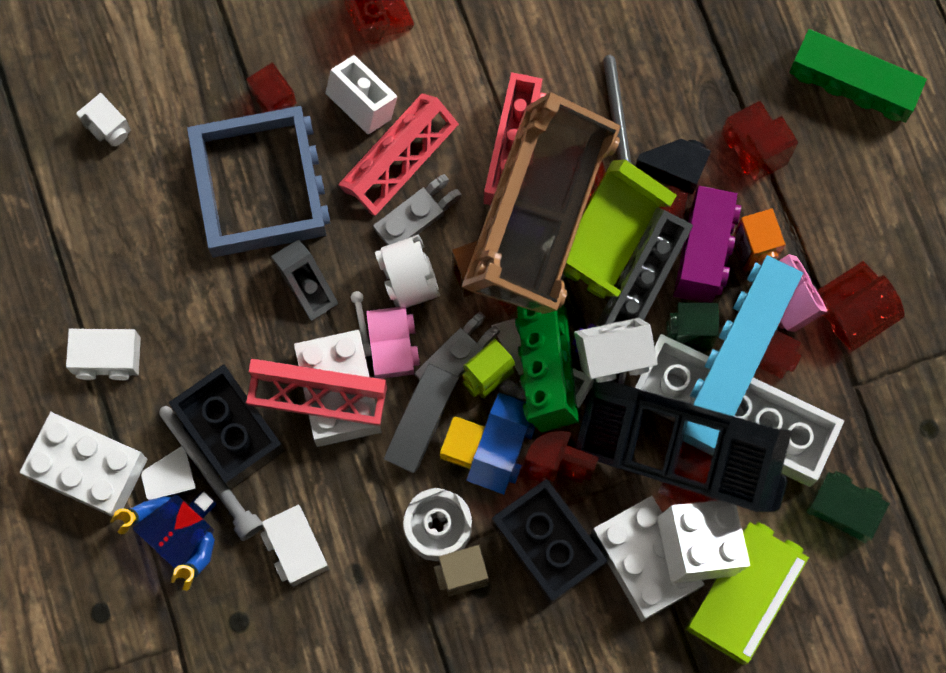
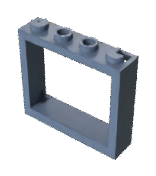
[187,106,331,257]

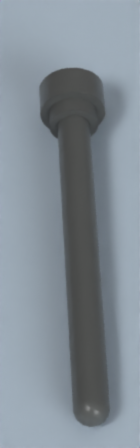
[603,55,631,163]

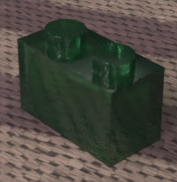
[665,303,719,351]
[805,471,890,543]

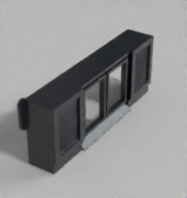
[574,378,792,512]

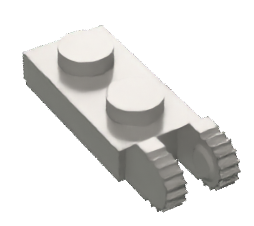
[373,174,462,245]
[414,312,500,380]

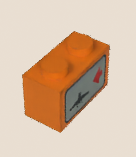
[733,208,786,272]

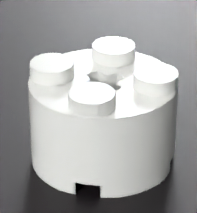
[375,234,440,308]
[403,488,472,561]

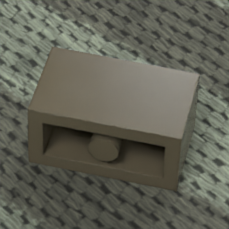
[434,545,488,597]

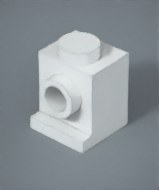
[76,93,131,146]

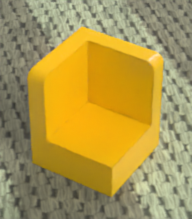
[440,416,485,469]

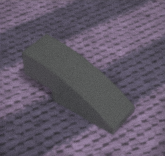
[384,363,459,473]

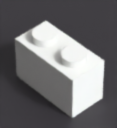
[326,55,398,135]
[66,329,141,380]
[260,505,330,587]

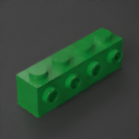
[789,29,927,123]
[515,300,579,433]

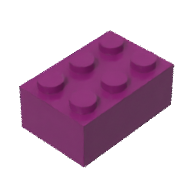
[673,186,741,304]

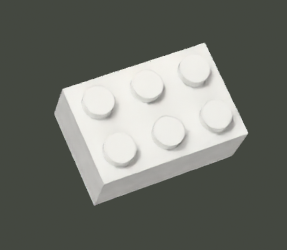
[294,330,382,447]
[20,412,148,517]
[591,496,704,622]

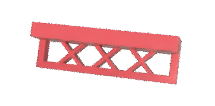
[338,94,459,216]
[246,359,387,426]

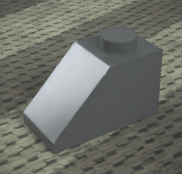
[271,239,339,321]

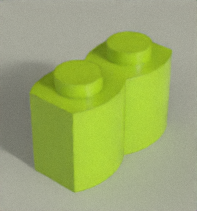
[462,339,515,398]

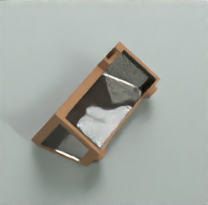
[462,92,621,314]

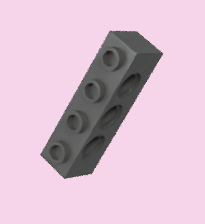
[597,207,693,326]

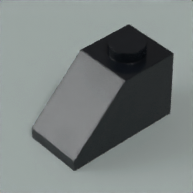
[635,138,711,194]

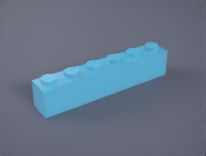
[683,255,804,456]

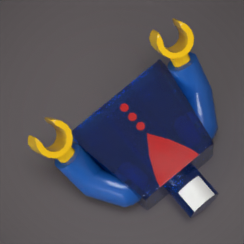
[110,491,217,591]

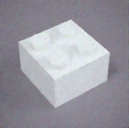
[574,318,658,382]
[657,500,750,584]

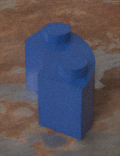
[467,393,536,495]

